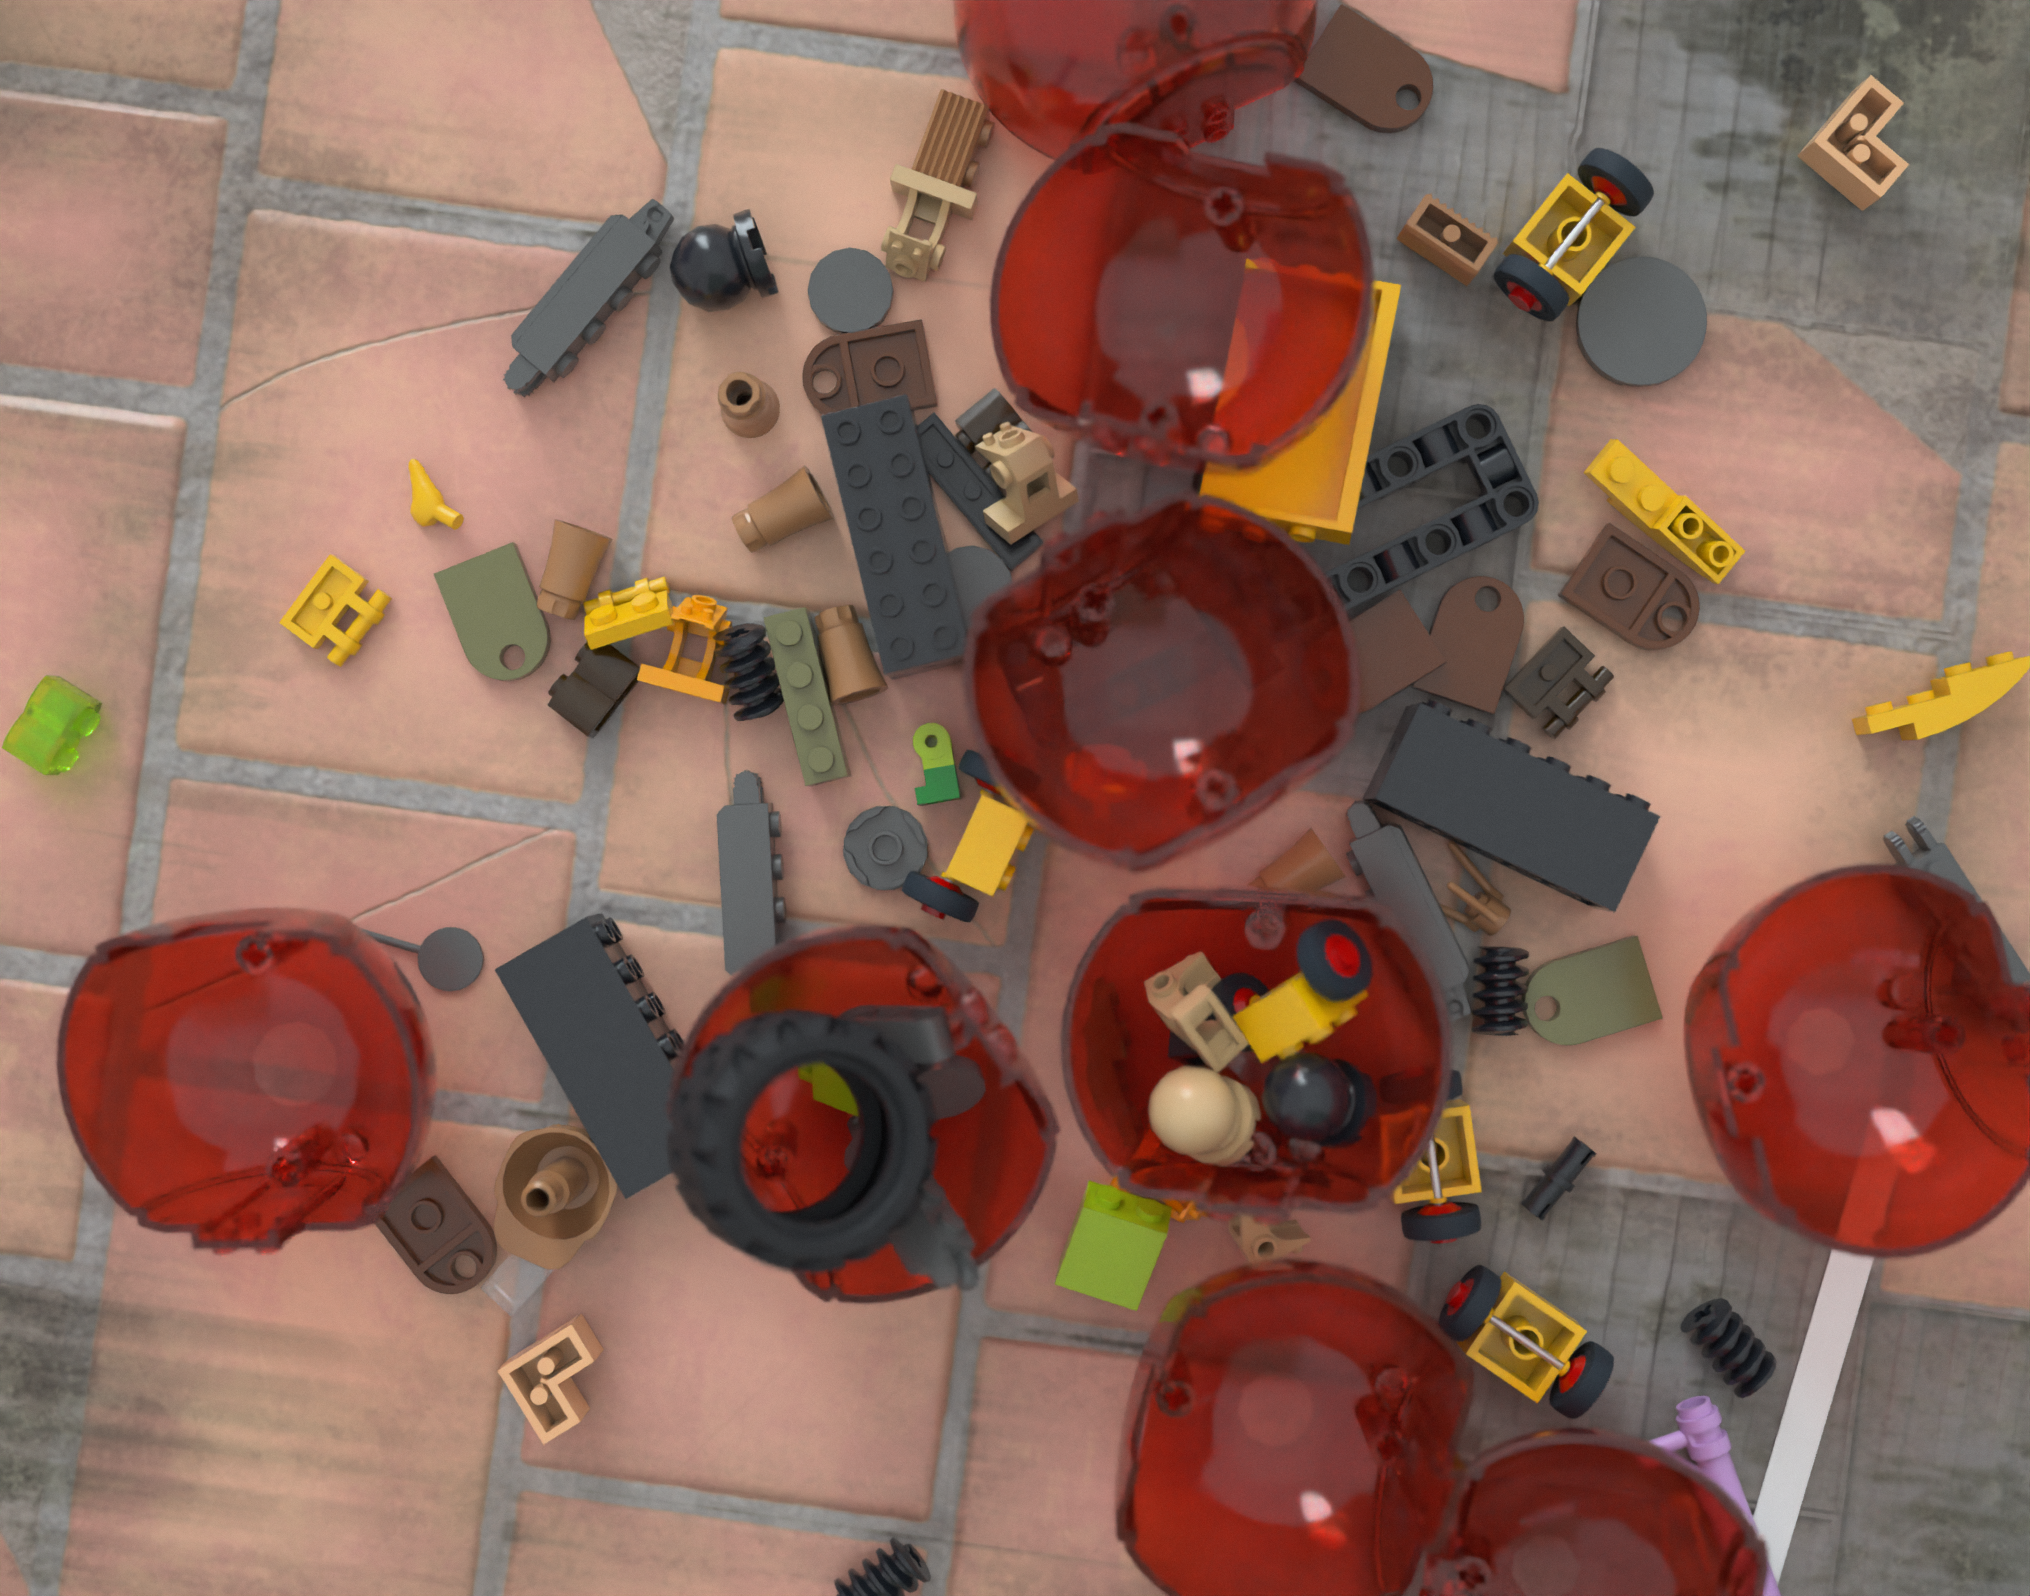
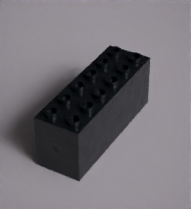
[821,394,975,680]
[1363,699,1661,912]
[494,913,692,1199]

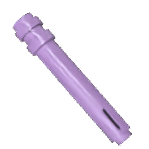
[1638,1396,1781,1596]

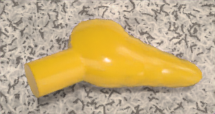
[408,459,464,530]

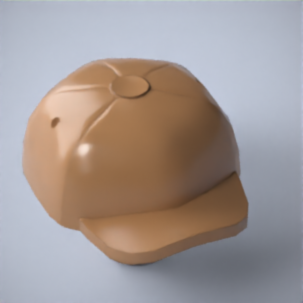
[493,1124,619,1270]

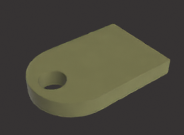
[434,542,551,681]
[1522,935,1663,1045]

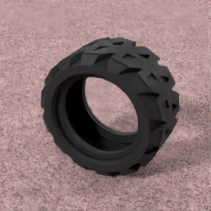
[667,1009,938,1274]

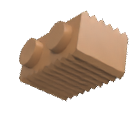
[912,89,995,188]
[1396,193,1498,286]

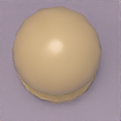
[1148,1066,1261,1166]

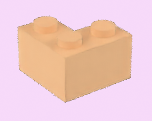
[1797,75,1909,211]
[498,1313,604,1445]

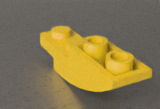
[1583,439,1745,584]
[1852,651,2030,741]

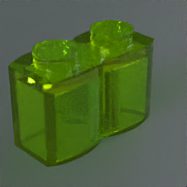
[2,675,102,775]

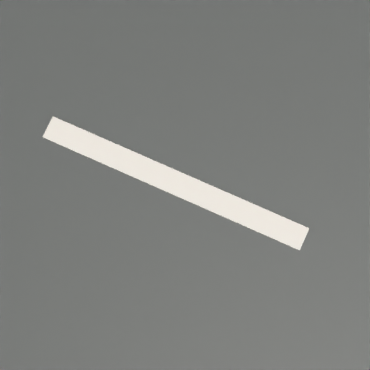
[1732,1105,1915,1592]

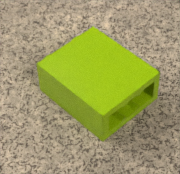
[1054,1180,1172,1311]

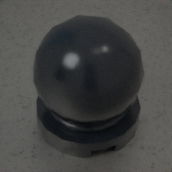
[670,209,779,312]
[1262,1052,1377,1149]

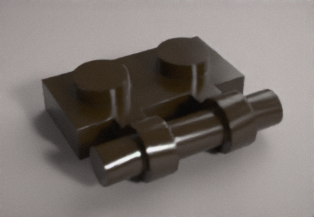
[1502,626,1614,739]

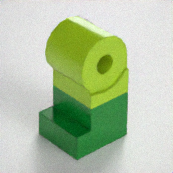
[913,723,961,806]

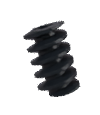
[713,623,784,721]
[1472,946,1529,1036]
[1680,1298,1777,1398]
[834,1538,931,1596]

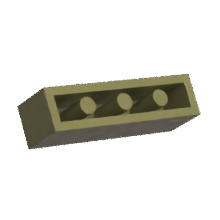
[763,607,851,787]

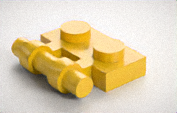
[279,554,392,667]
[583,576,673,650]

